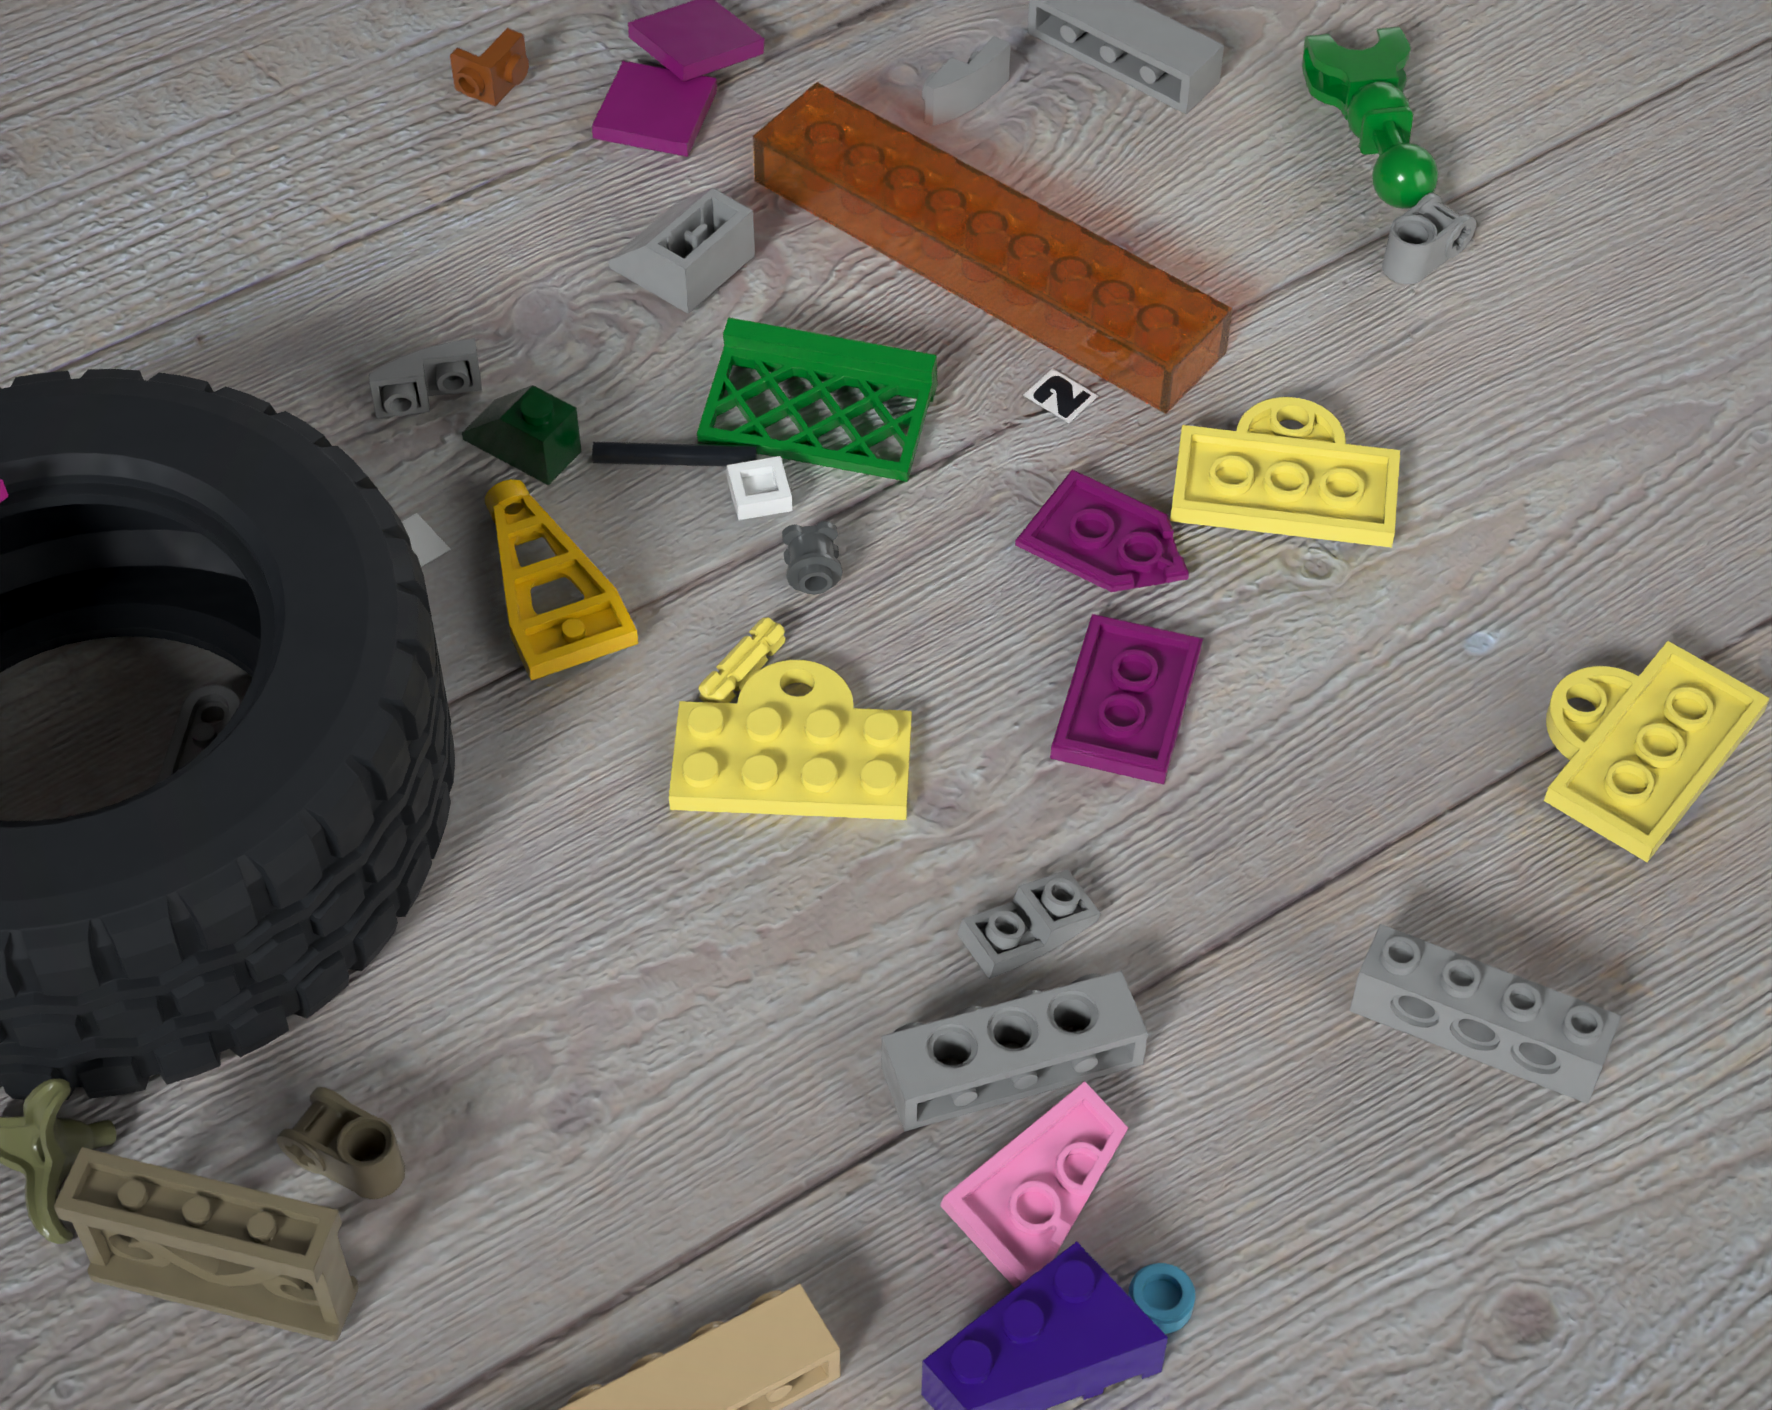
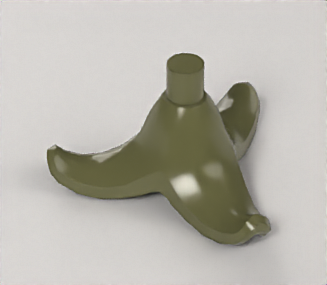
[0,1079,116,1244]

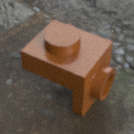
[450,28,529,107]

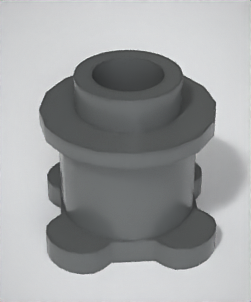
[782,521,843,595]

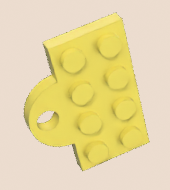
[1170,397,1400,548]
[1544,641,1770,863]
[669,660,912,820]

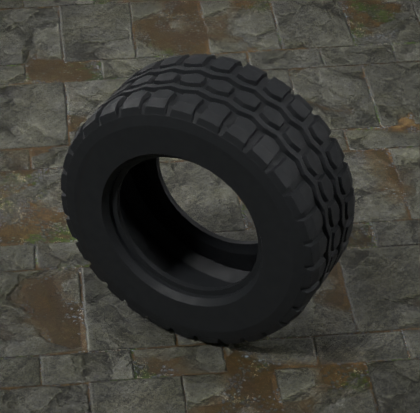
[0,369,455,1100]

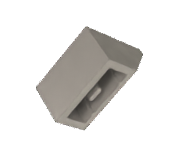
[608,188,755,314]

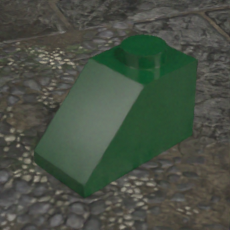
[462,385,582,486]

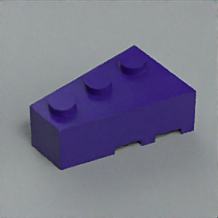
[921,1241,1168,1410]

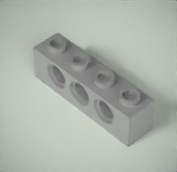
[1349,924,1622,1104]
[881,970,1148,1132]

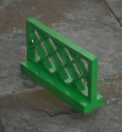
[697,317,938,482]

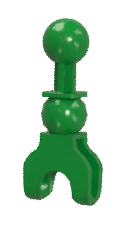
[1302,27,1438,209]

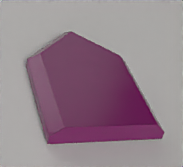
[1015,469,1189,592]

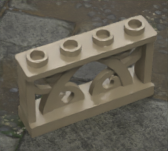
[53,1147,359,1342]

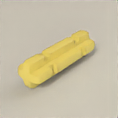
[698,617,785,703]

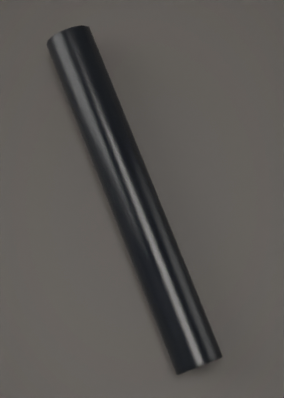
[592,442,757,467]

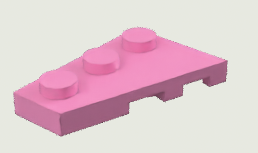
[940,1081,1128,1289]

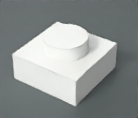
[727,456,792,520]

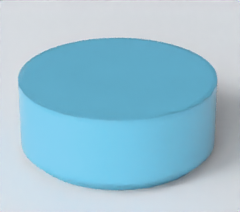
[1128,1263,1195,1334]

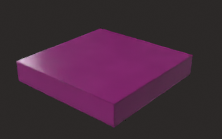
[628,0,764,82]
[592,61,717,157]

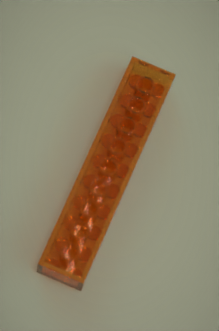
[753,82,1233,414]

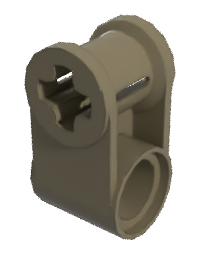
[276,1087,405,1199]

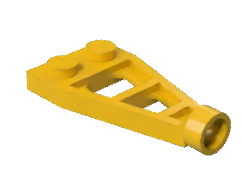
[484,479,638,681]

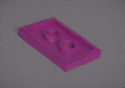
[1050,614,1203,785]

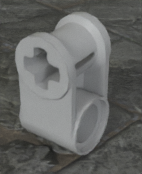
[1382,192,1476,284]

